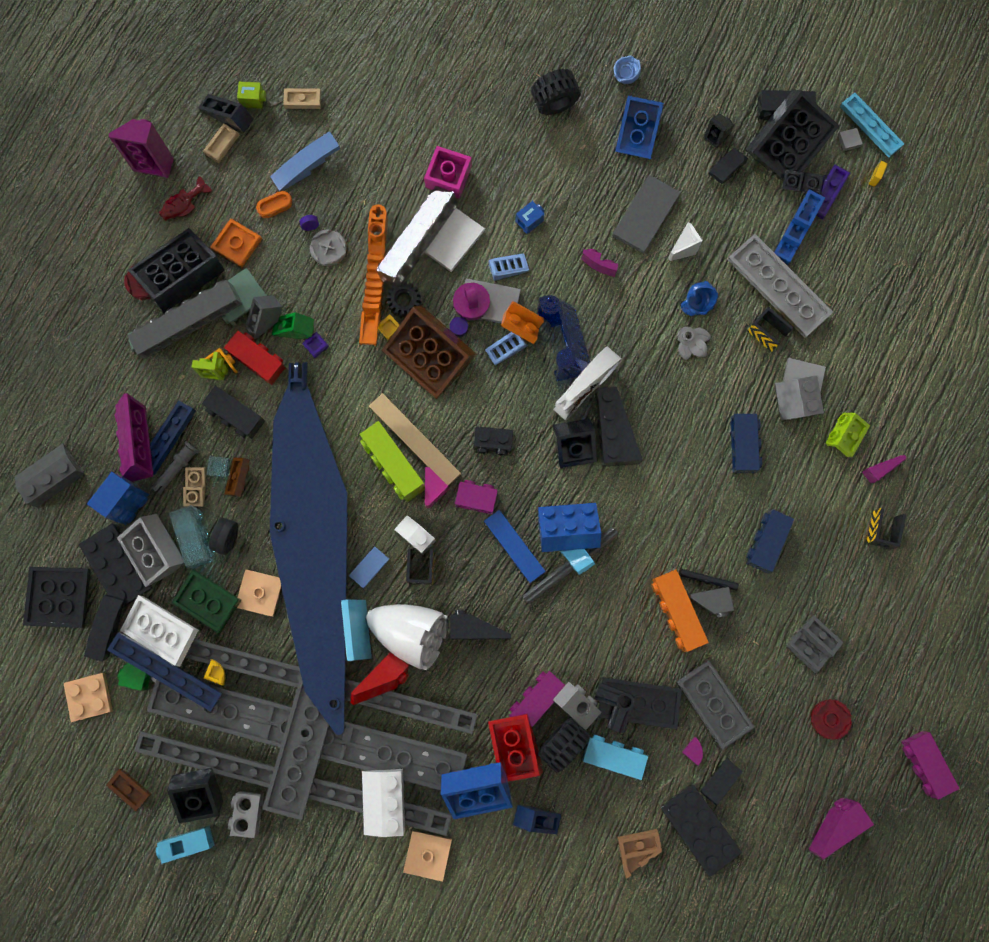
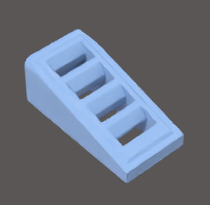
[489,253,529,281]
[485,332,528,366]

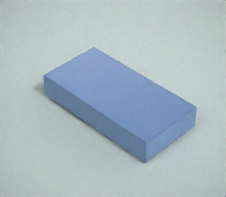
[349,546,390,589]

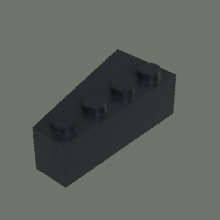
[595,387,643,467]

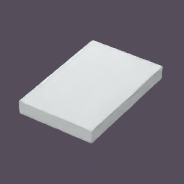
[422,208,485,272]

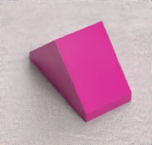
[425,467,449,508]

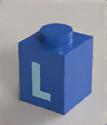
[515,200,545,234]

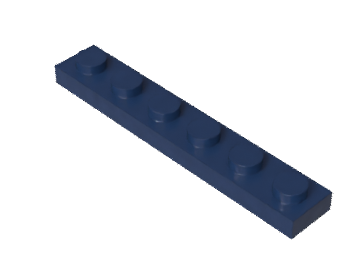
[107,632,223,712]

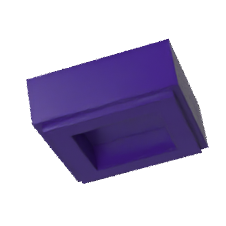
[302,331,329,358]

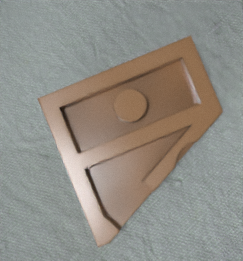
[617,829,662,878]

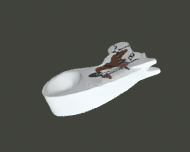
[553,346,622,420]

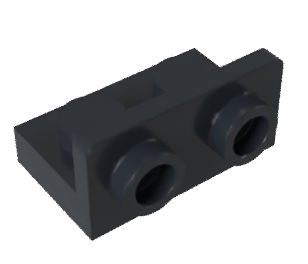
[473,426,513,456]

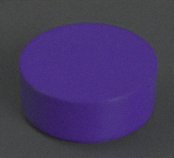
[299,215,319,231]
[450,317,468,337]

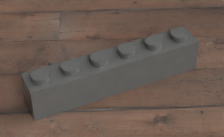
[127,280,242,359]

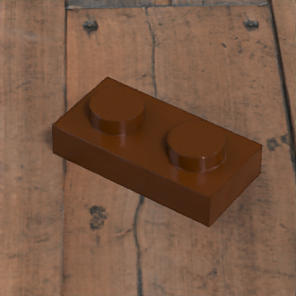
[224,457,250,497]
[106,768,152,811]

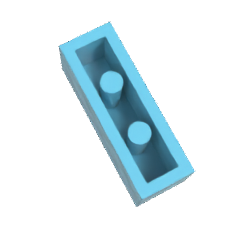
[582,735,648,780]

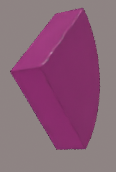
[682,737,703,766]

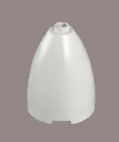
[366,604,449,670]

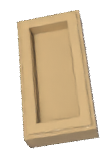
[203,123,240,163]

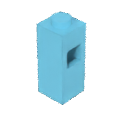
[156,825,215,864]

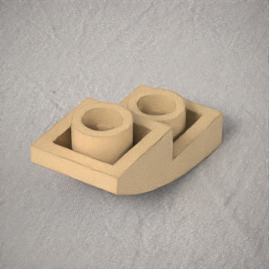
[183,467,206,507]

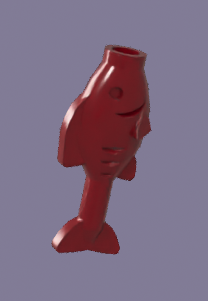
[158,176,212,221]

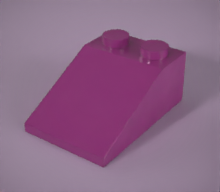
[809,798,874,860]

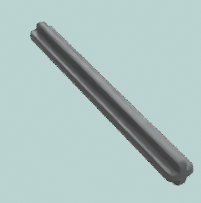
[523,527,618,604]

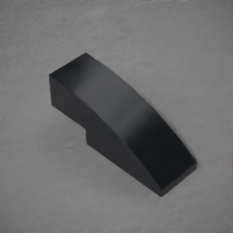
[84,594,124,662]

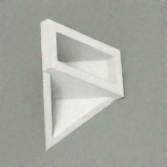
[668,222,703,261]

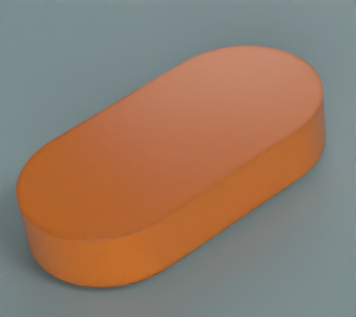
[256,191,292,218]

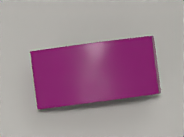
[581,249,618,277]

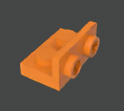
[501,301,544,344]

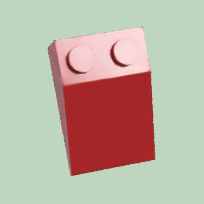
[488,714,543,782]

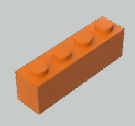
[651,569,709,652]

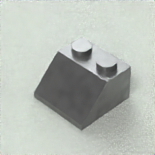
[774,375,824,420]

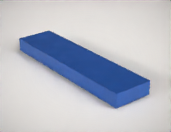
[484,510,546,583]

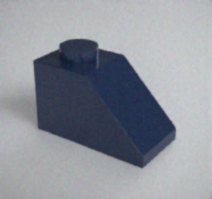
[513,805,561,835]

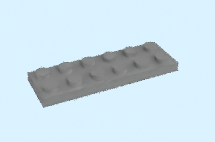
[727,234,833,338]

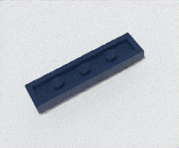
[150,400,196,475]

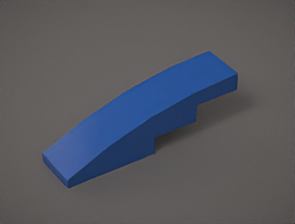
[774,189,825,265]

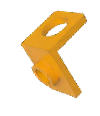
[204,348,238,374]

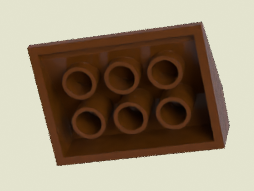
[382,306,477,399]

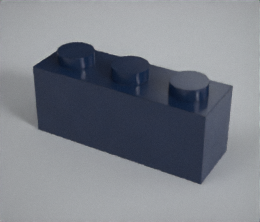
[730,414,762,473]
[746,509,794,574]

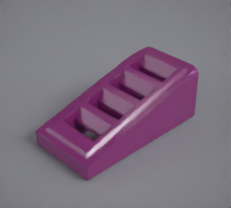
[862,455,907,484]

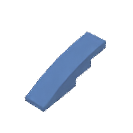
[270,131,340,191]

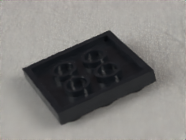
[23,566,91,628]

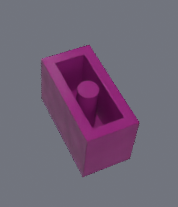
[455,480,498,515]

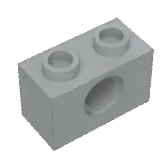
[553,682,601,730]

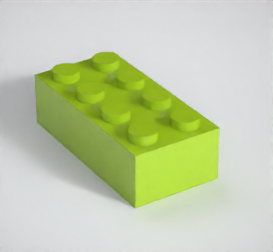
[359,421,425,503]

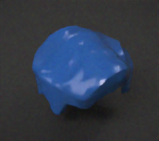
[681,281,718,316]

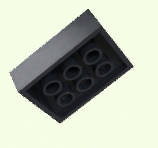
[745,90,839,181]
[128,228,225,313]

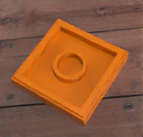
[210,218,262,268]

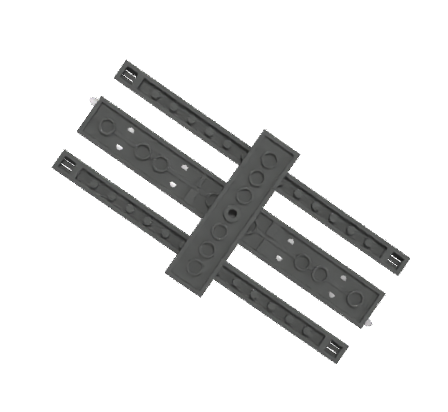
[134,639,477,836]

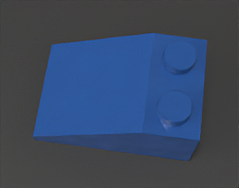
[615,96,664,159]

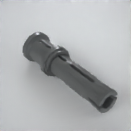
[151,441,200,495]

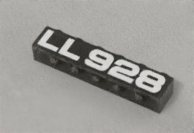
[376,186,458,288]

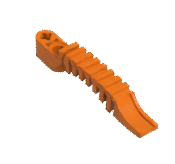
[359,204,388,346]

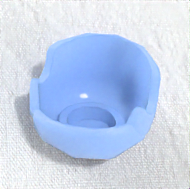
[613,55,641,84]

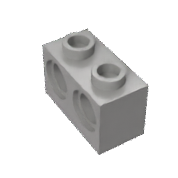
[228,791,264,838]

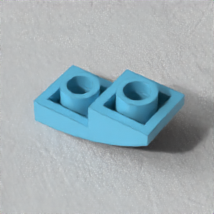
[560,549,595,575]

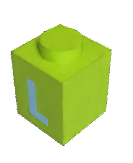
[237,81,266,108]

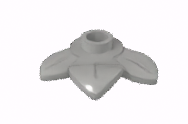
[677,326,711,360]

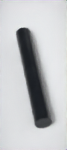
[680,569,739,591]

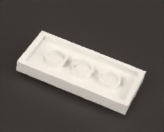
[120,595,198,667]

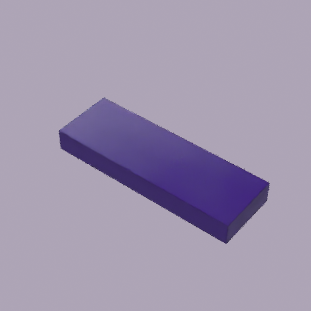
[816,164,850,219]

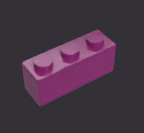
[509,671,565,727]
[901,731,960,800]

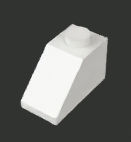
[394,516,436,555]

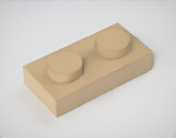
[283,88,321,109]

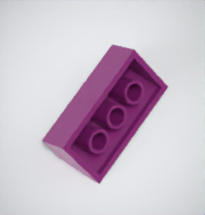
[108,119,174,178]
[115,393,153,482]

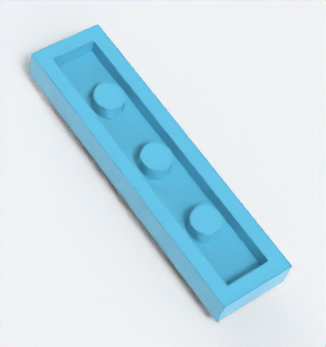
[840,93,904,158]

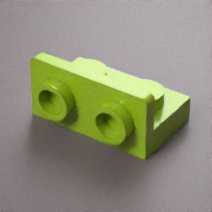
[192,352,228,380]
[825,413,870,457]

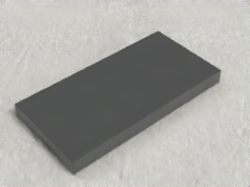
[612,175,681,254]
[676,660,755,750]

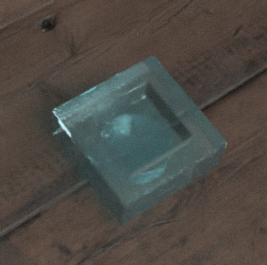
[206,456,230,478]

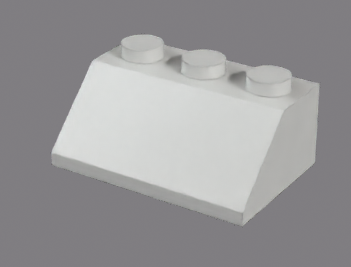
[362,769,405,837]

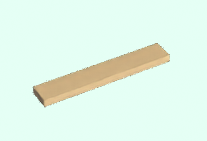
[369,393,461,486]

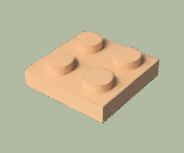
[64,673,113,722]

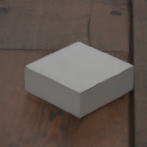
[838,128,863,151]

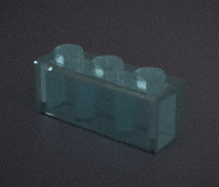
[169,505,214,569]

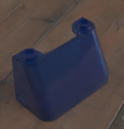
[537,295,590,382]

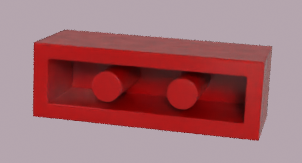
[224,331,286,385]

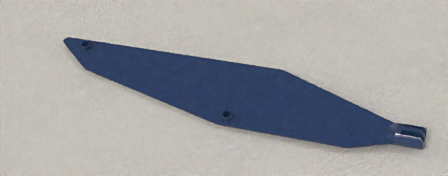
[270,362,348,735]

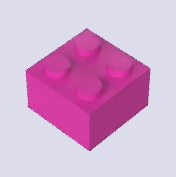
[424,146,472,199]

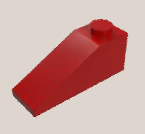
[350,652,409,705]

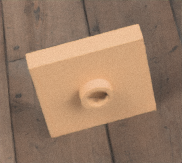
[237,570,282,617]
[403,830,452,882]

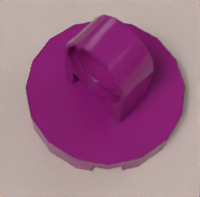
[453,282,490,320]

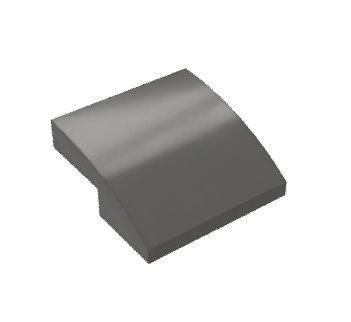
[785,615,843,673]

